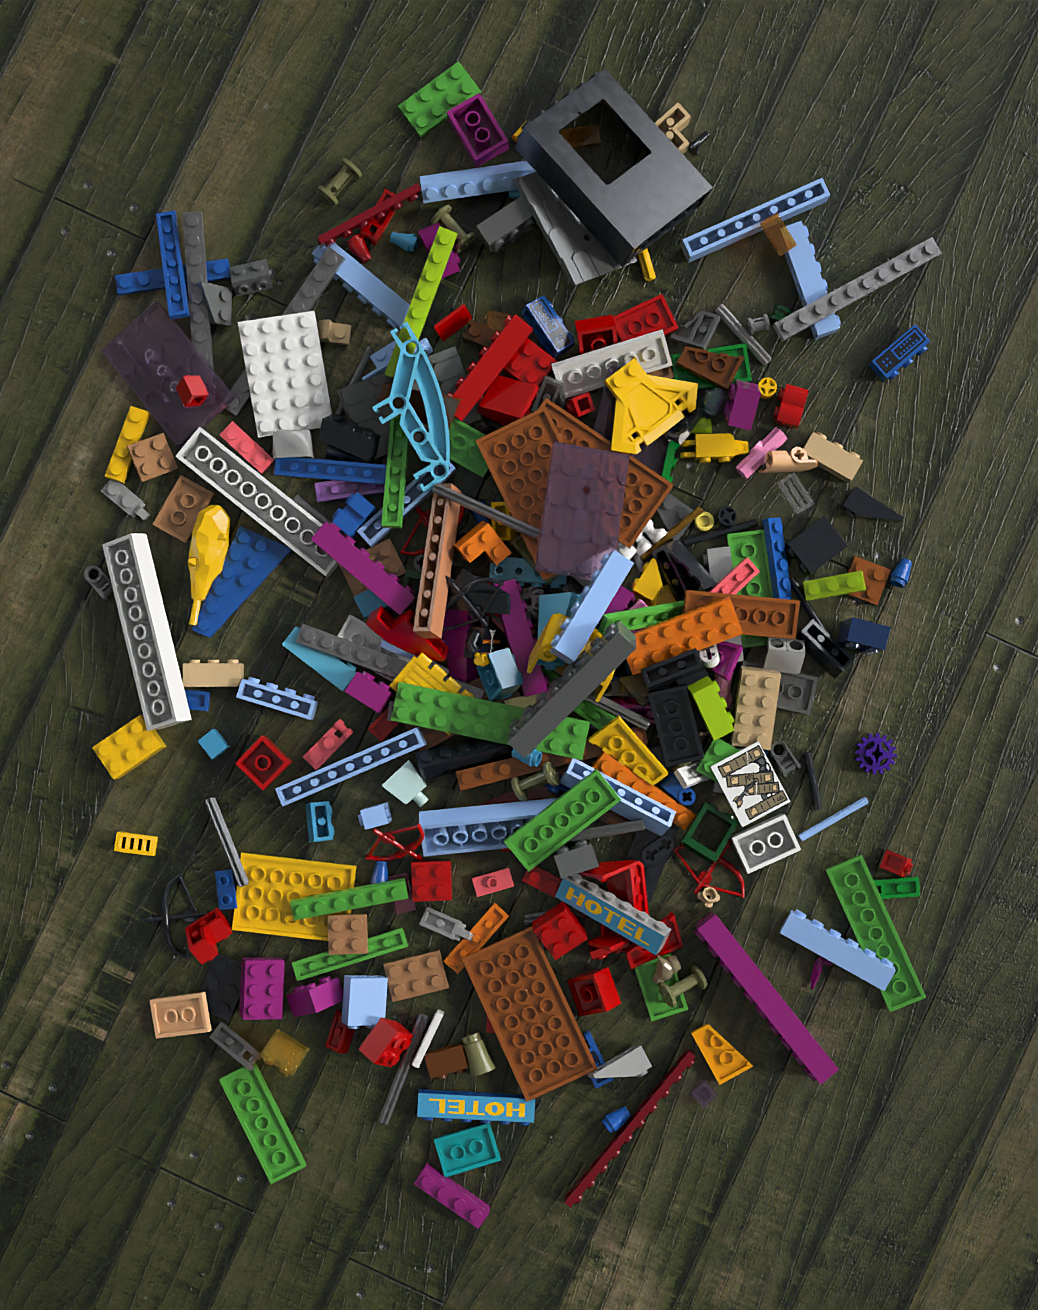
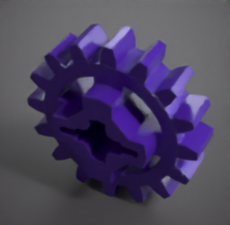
[854,733,897,775]

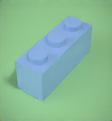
[358,802,392,830]

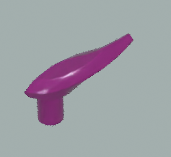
[811,956,833,990]

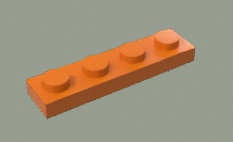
[444,903,509,974]

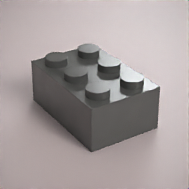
[476,196,537,255]
[553,839,599,879]

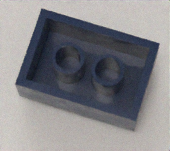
[837,617,891,655]

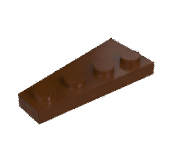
[377,382,462,429]

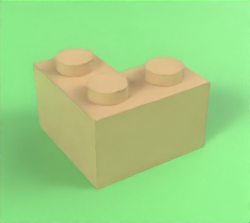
[655,102,691,154]

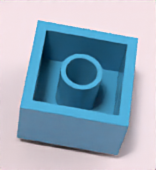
[476,648,523,701]

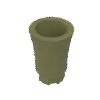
[461,1032,496,1078]

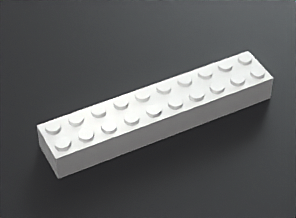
[176,426,339,577]
[102,533,192,731]

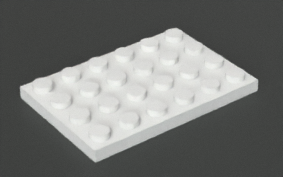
[238,311,332,437]

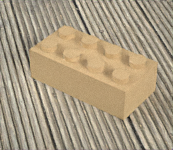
[730,666,781,750]

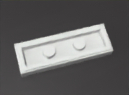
[412,1009,444,1068]

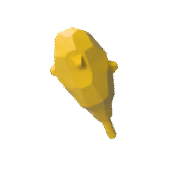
[188,505,230,626]

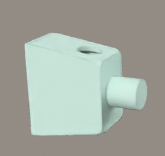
[382,760,429,807]

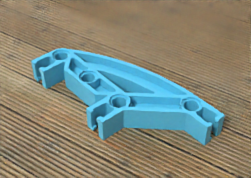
[372,322,450,492]

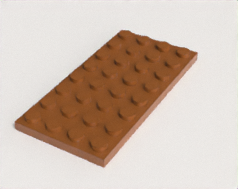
[538,398,674,549]
[475,406,614,581]
[462,926,598,1102]

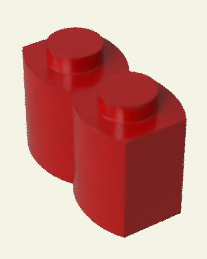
[773,384,809,429]

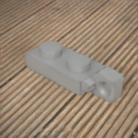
[101,479,150,521]
[419,907,474,941]

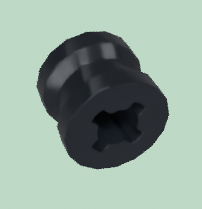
[716,506,737,527]

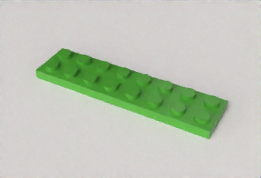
[826,854,926,1012]

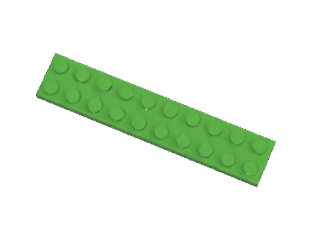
[391,682,590,760]

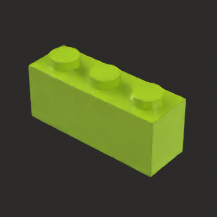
[803,571,866,601]
[687,676,735,741]

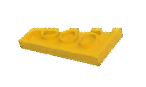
[588,715,668,786]

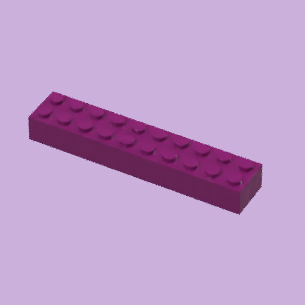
[694,910,839,1084]

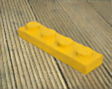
[105,406,150,484]

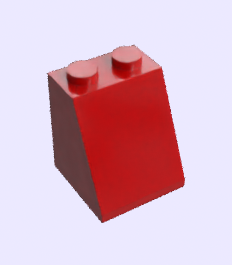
[477,375,539,426]

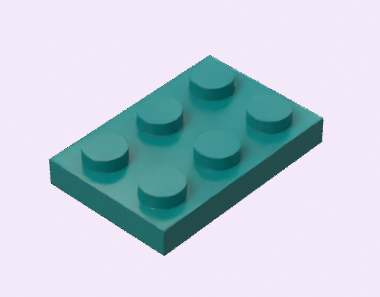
[434,1123,501,1177]

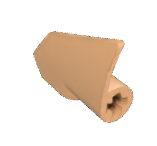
[758,447,819,473]

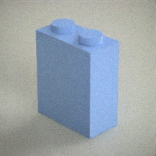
[341,975,388,1029]

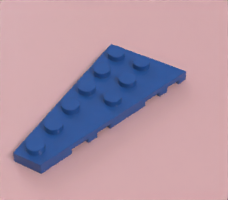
[192,526,292,638]

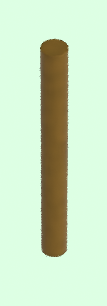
[641,506,704,561]

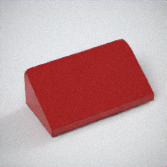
[434,304,472,341]
[325,1010,355,1053]

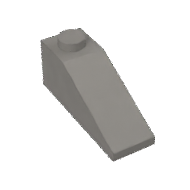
[587,1045,652,1078]

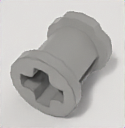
[747,314,770,335]

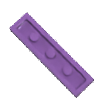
[315,480,385,503]

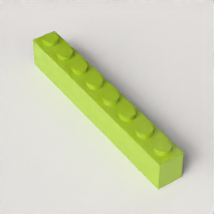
[385,226,458,379]

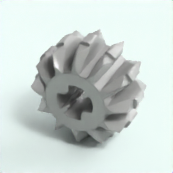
[520,586,546,619]

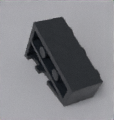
[652,539,717,602]

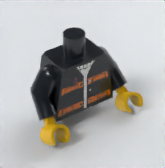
[464,615,506,667]

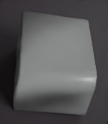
[273,430,314,461]
[761,637,805,674]

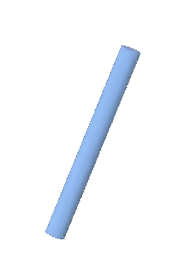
[798,797,869,841]

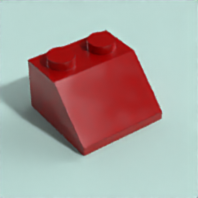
[567,967,621,1016]

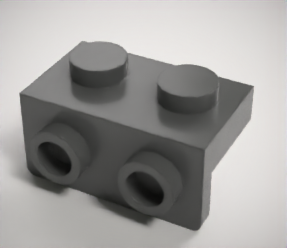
[229,259,273,296]

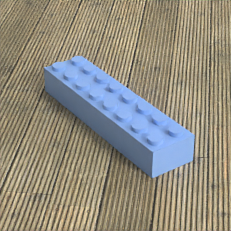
[419,798,557,856]

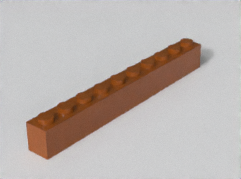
[456,727,648,791]

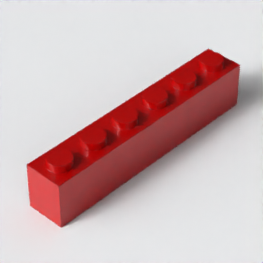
[446,314,533,421]

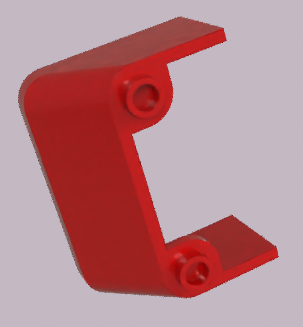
[580,860,649,951]

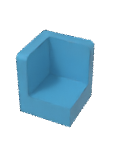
[198,729,230,759]

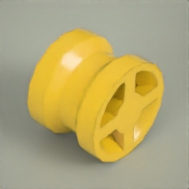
[758,377,777,399]

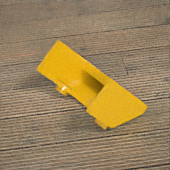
[527,613,615,703]

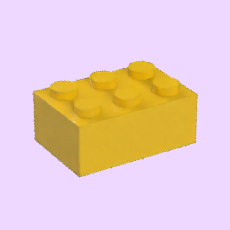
[92,715,167,780]

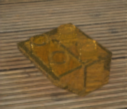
[260,1028,310,1076]

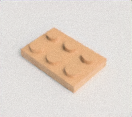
[150,992,211,1039]

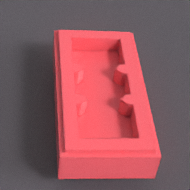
[472,867,514,897]

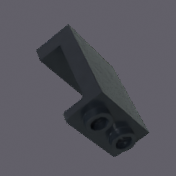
[785,516,848,575]

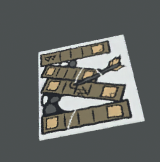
[711,741,790,827]

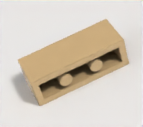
[802,432,863,483]
[183,660,244,687]

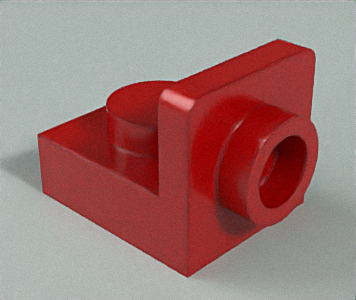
[880,849,913,877]

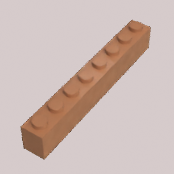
[413,483,462,639]

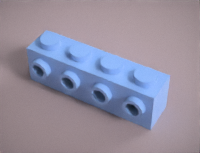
[236,677,318,720]

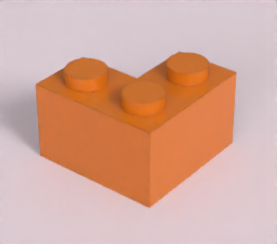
[453,521,511,565]

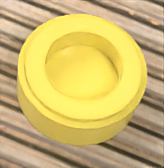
[694,512,714,531]

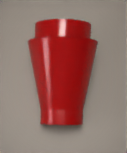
[346,234,372,264]

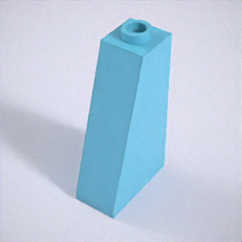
[537,592,582,670]

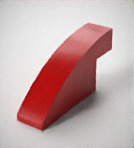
[366,606,450,662]

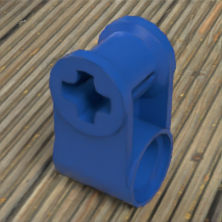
[659,771,696,805]

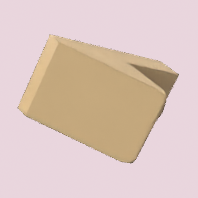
[316,319,352,345]

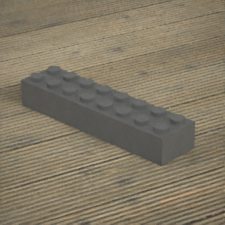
[507,620,636,758]

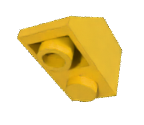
[632,558,663,606]

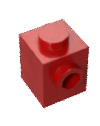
[176,375,209,407]
[565,392,596,417]

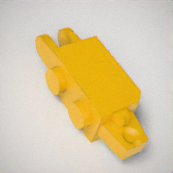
[680,433,749,463]

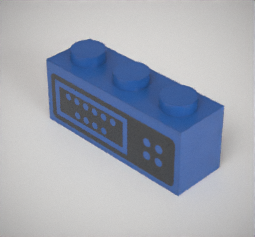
[521,295,575,358]
[868,324,930,382]

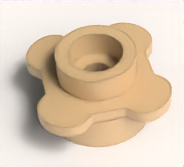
[697,887,720,908]

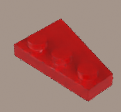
[624,912,684,969]

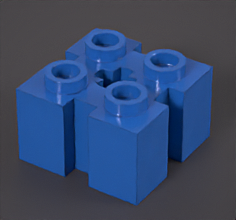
[332,492,378,540]

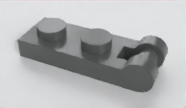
[209,1022,263,1071]

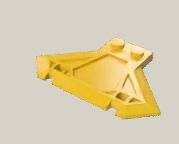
[604,358,698,455]

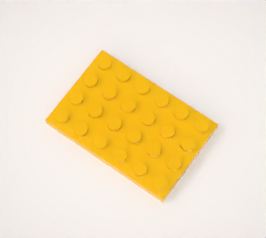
[232,852,357,941]

